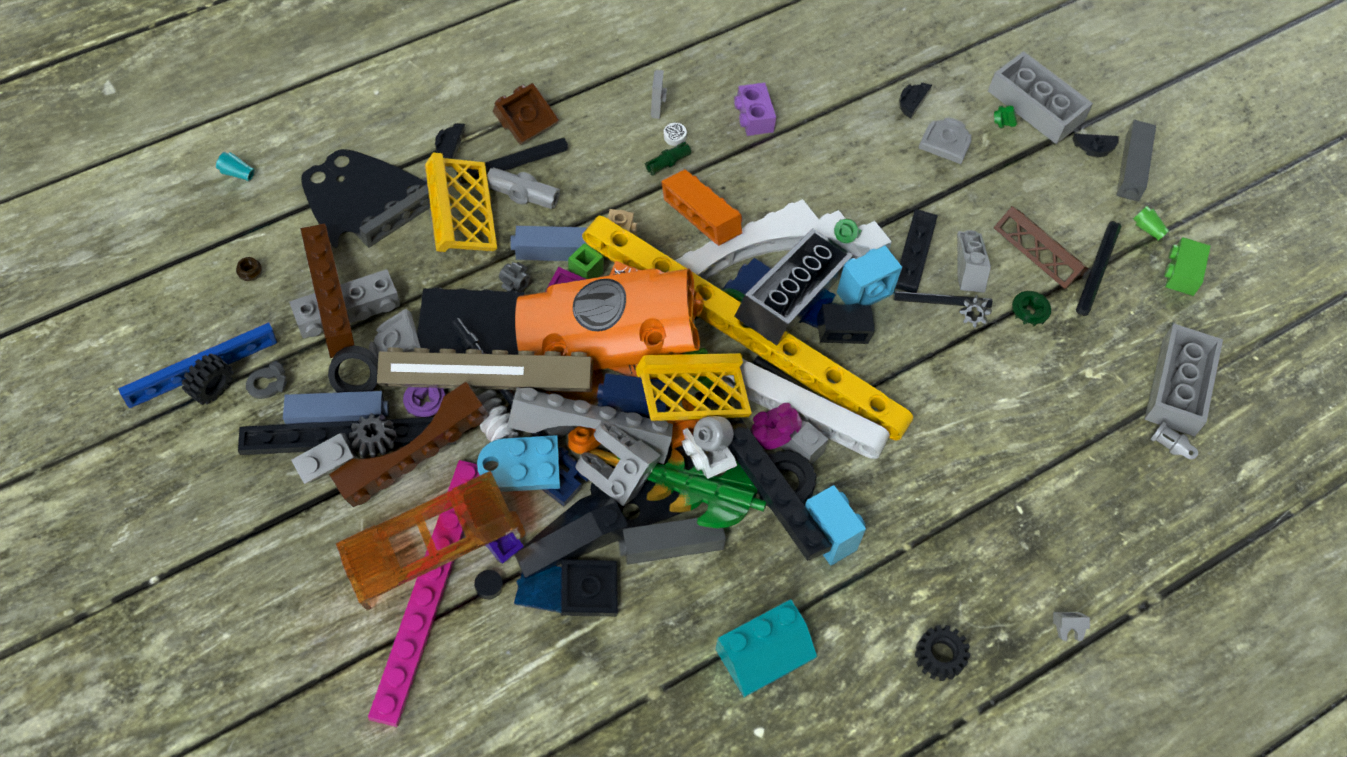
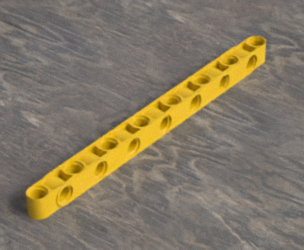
[582,216,914,441]

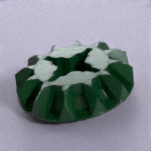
[1011,291,1051,327]

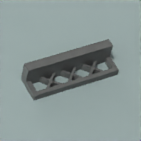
[355,177,431,248]

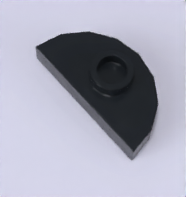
[899,82,932,119]
[435,123,466,159]
[1072,133,1119,157]

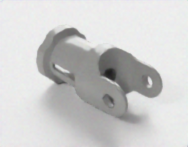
[1150,421,1198,459]

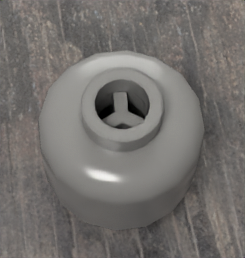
[693,416,733,452]

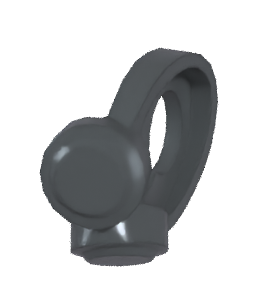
[246,361,287,399]

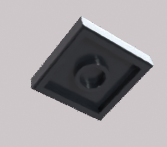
[561,559,618,617]

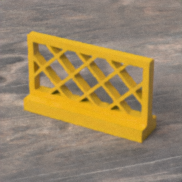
[425,153,497,252]
[635,353,752,421]

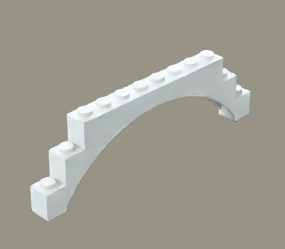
[675,199,892,281]

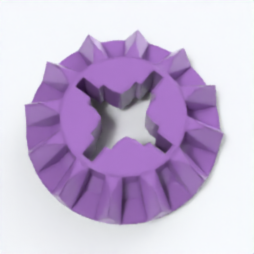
[403,387,445,418]

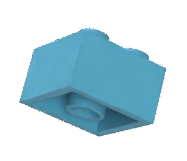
[837,246,902,305]
[805,485,866,566]

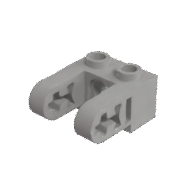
[576,421,661,506]

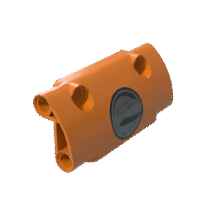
[515,269,700,370]

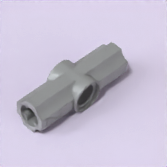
[487,168,560,209]

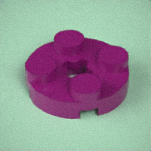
[750,403,802,450]

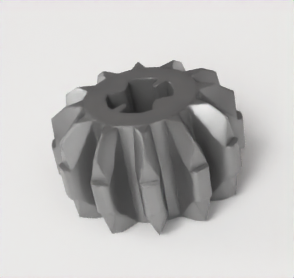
[349,413,397,459]

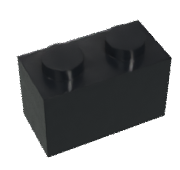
[817,303,875,344]

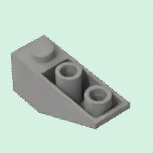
[957,230,991,293]

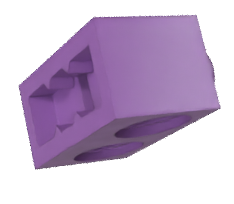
[734,83,776,136]

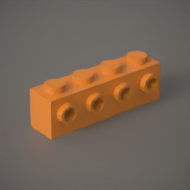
[661,169,742,246]

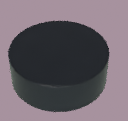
[474,570,503,600]

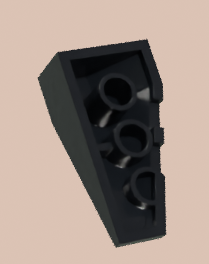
[515,491,628,579]

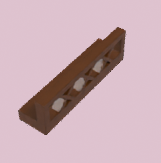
[993,206,1089,289]

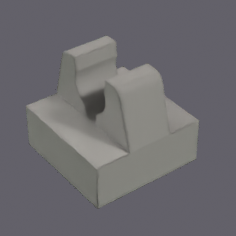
[1053,612,1090,641]

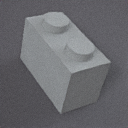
[291,433,358,484]

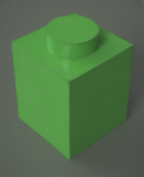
[568,243,604,279]

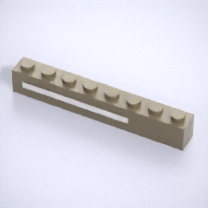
[377,347,593,392]

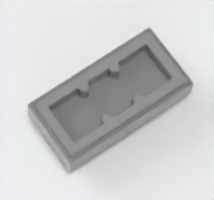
[651,70,667,119]

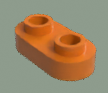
[568,426,601,454]

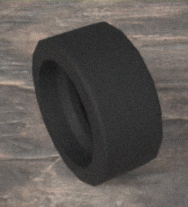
[328,345,378,393]

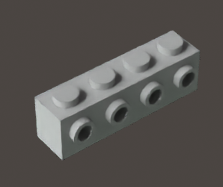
[289,269,400,339]

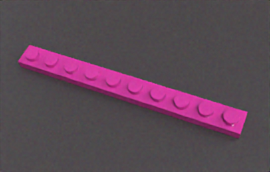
[368,460,485,727]

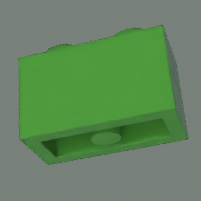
[1164,237,1210,296]

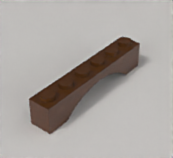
[300,224,355,358]
[329,382,489,508]

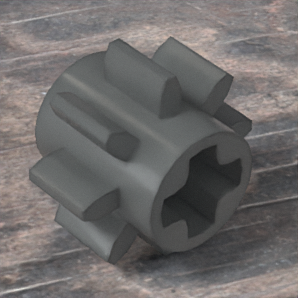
[499,262,530,292]
[959,295,992,328]

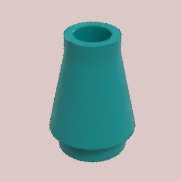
[216,152,255,182]

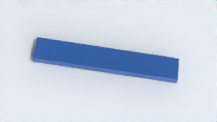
[118,322,277,408]

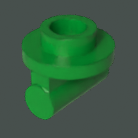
[994,105,1017,129]
[834,219,862,243]

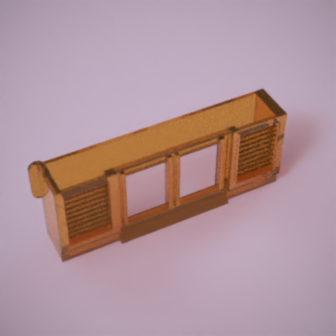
[336,471,526,611]

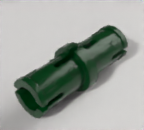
[645,141,691,176]

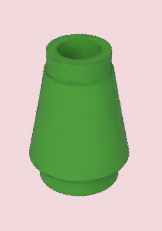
[1133,206,1169,241]

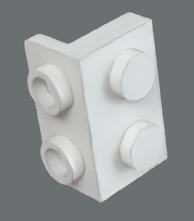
[682,428,737,479]

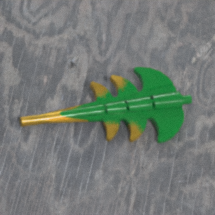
[575,448,767,528]

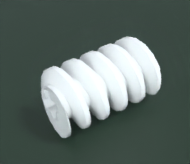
[477,390,519,442]

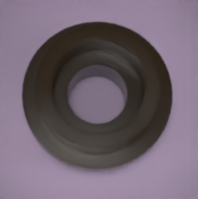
[236,257,262,281]

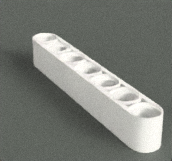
[721,359,889,459]

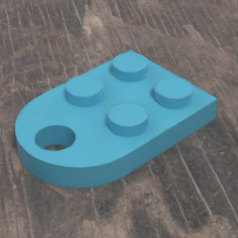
[477,435,560,492]

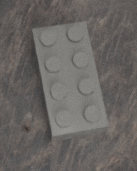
[988,51,1093,144]
[1144,323,1223,437]

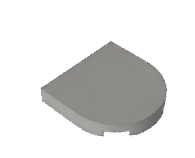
[918,118,971,164]
[369,309,421,359]

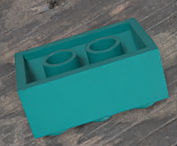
[715,599,817,698]

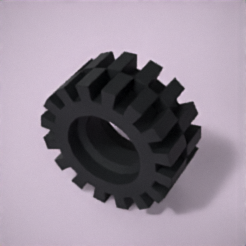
[182,354,234,405]
[915,625,970,681]

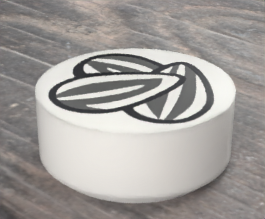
[664,123,687,146]

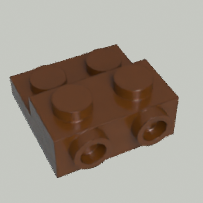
[492,83,559,146]

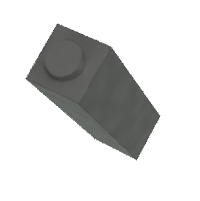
[1116,120,1156,202]
[618,518,726,565]

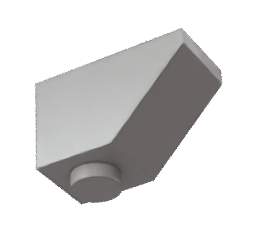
[780,421,828,465]

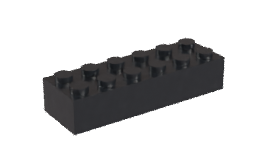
[734,228,853,345]

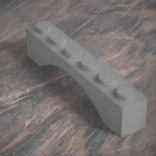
[507,387,673,464]

